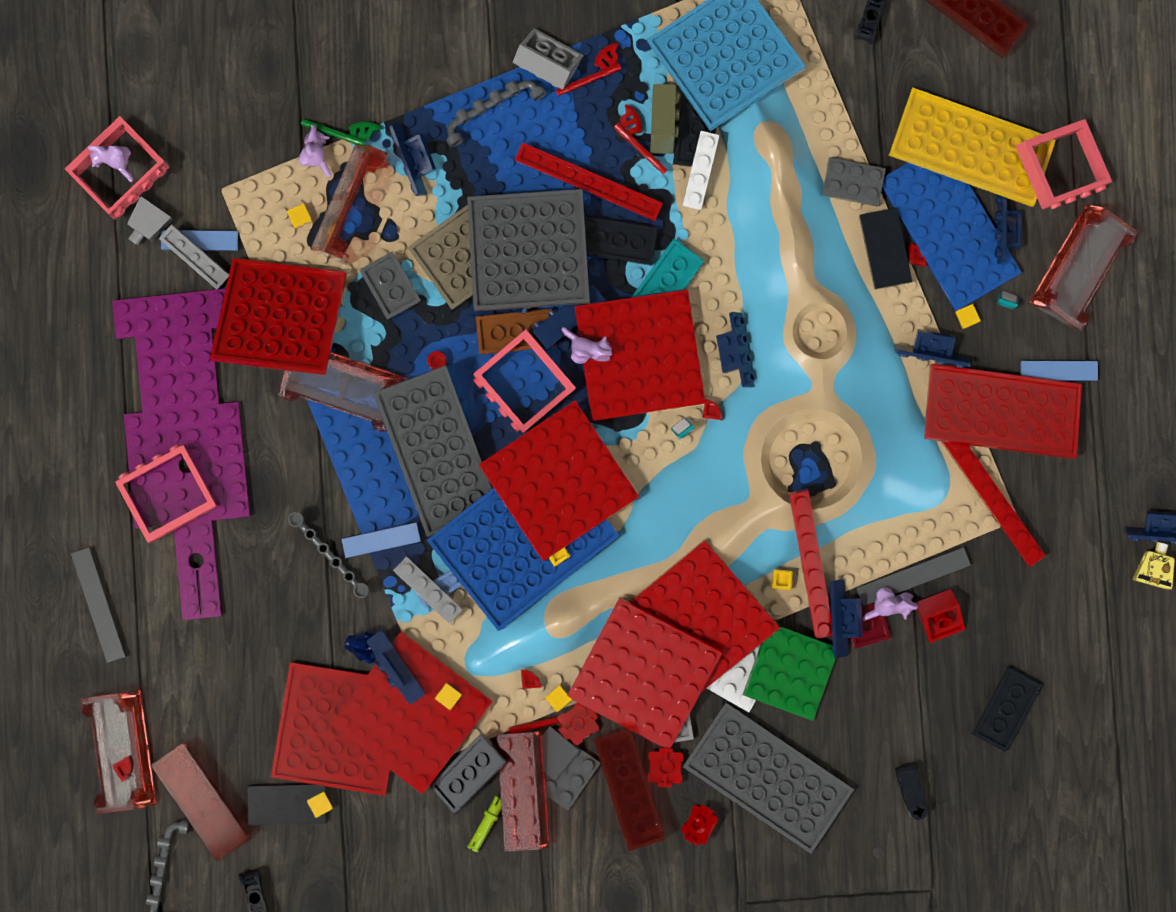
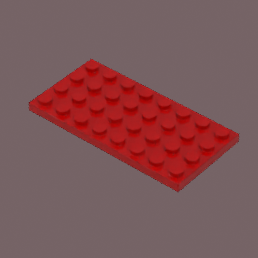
[924,364,1082,459]

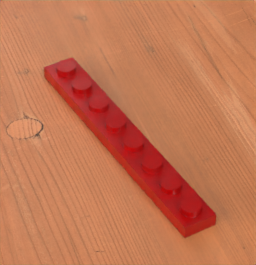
[515,142,663,221]
[941,441,1046,567]
[788,489,833,639]

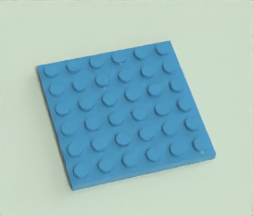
[647,0,806,131]

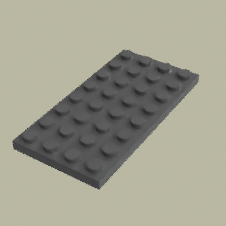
[373,365,492,537]
[683,703,854,854]

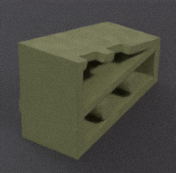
[650,84,679,154]

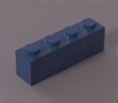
[531,284,607,351]

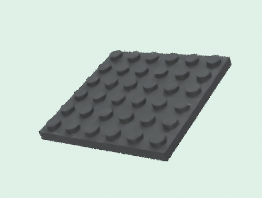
[467,189,590,311]

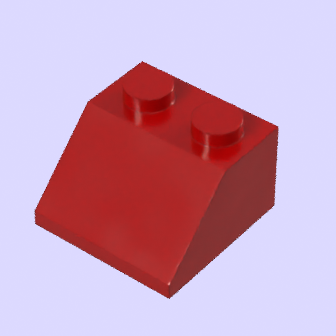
[915,589,965,643]

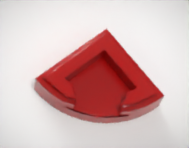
[907,243,927,267]
[702,399,723,421]
[521,669,542,689]
[112,755,132,782]

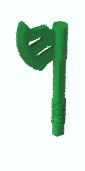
[301,119,381,148]

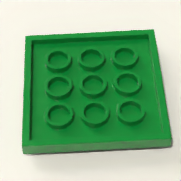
[742,627,836,721]

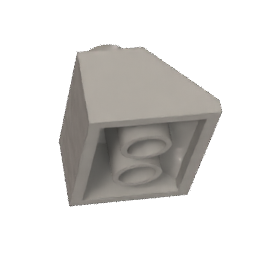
[513,28,584,90]

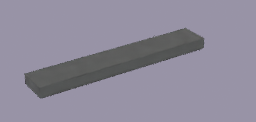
[71,547,126,663]
[856,547,971,606]

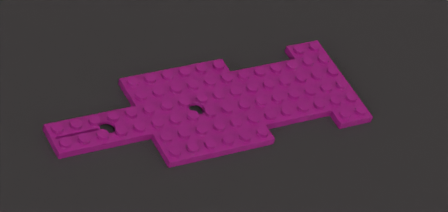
[112,288,250,620]

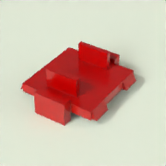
[557,703,599,745]
[647,748,683,787]
[681,804,719,846]

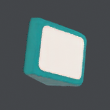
[996,291,1019,310]
[671,418,694,440]

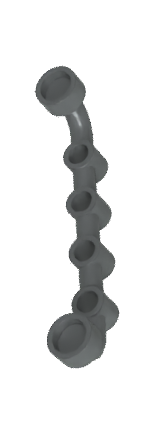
[446,81,547,148]
[288,512,369,598]
[146,818,191,912]

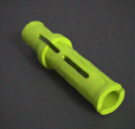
[467,796,506,853]

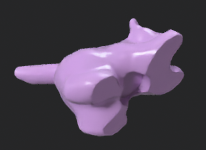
[298,125,332,178]
[87,146,133,182]
[562,327,612,364]
[862,587,918,621]

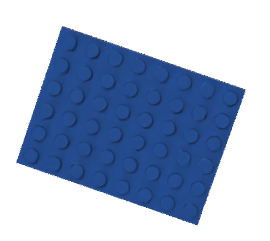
[427,488,620,631]

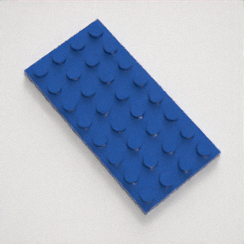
[882,163,1022,312]

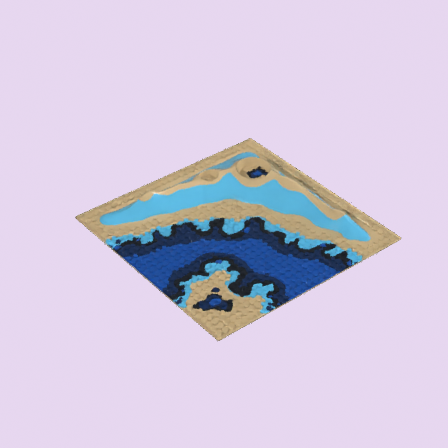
[222,0,1016,753]

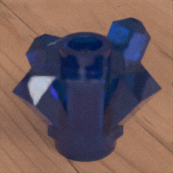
[345,631,375,664]

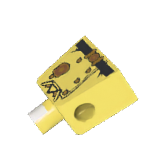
[1133,542,1175,590]

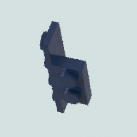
[389,124,436,196]
[994,194,1022,265]
[716,312,755,388]
[894,329,971,368]
[1125,511,1176,543]
[830,579,863,658]
[367,631,425,704]

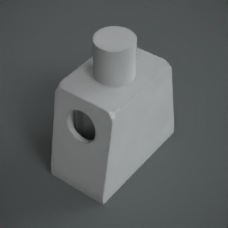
[128,197,173,246]

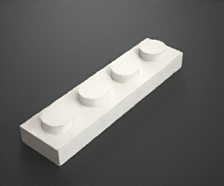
[683,131,719,210]

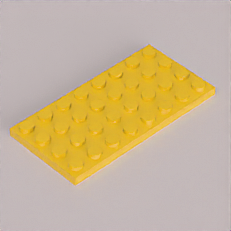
[889,87,1055,207]

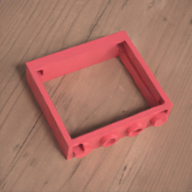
[65,116,169,220]
[1015,119,1112,210]
[473,330,576,433]
[115,444,218,544]

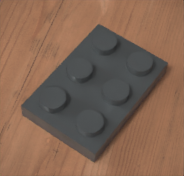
[822,157,885,207]
[360,251,421,320]
[536,741,601,811]

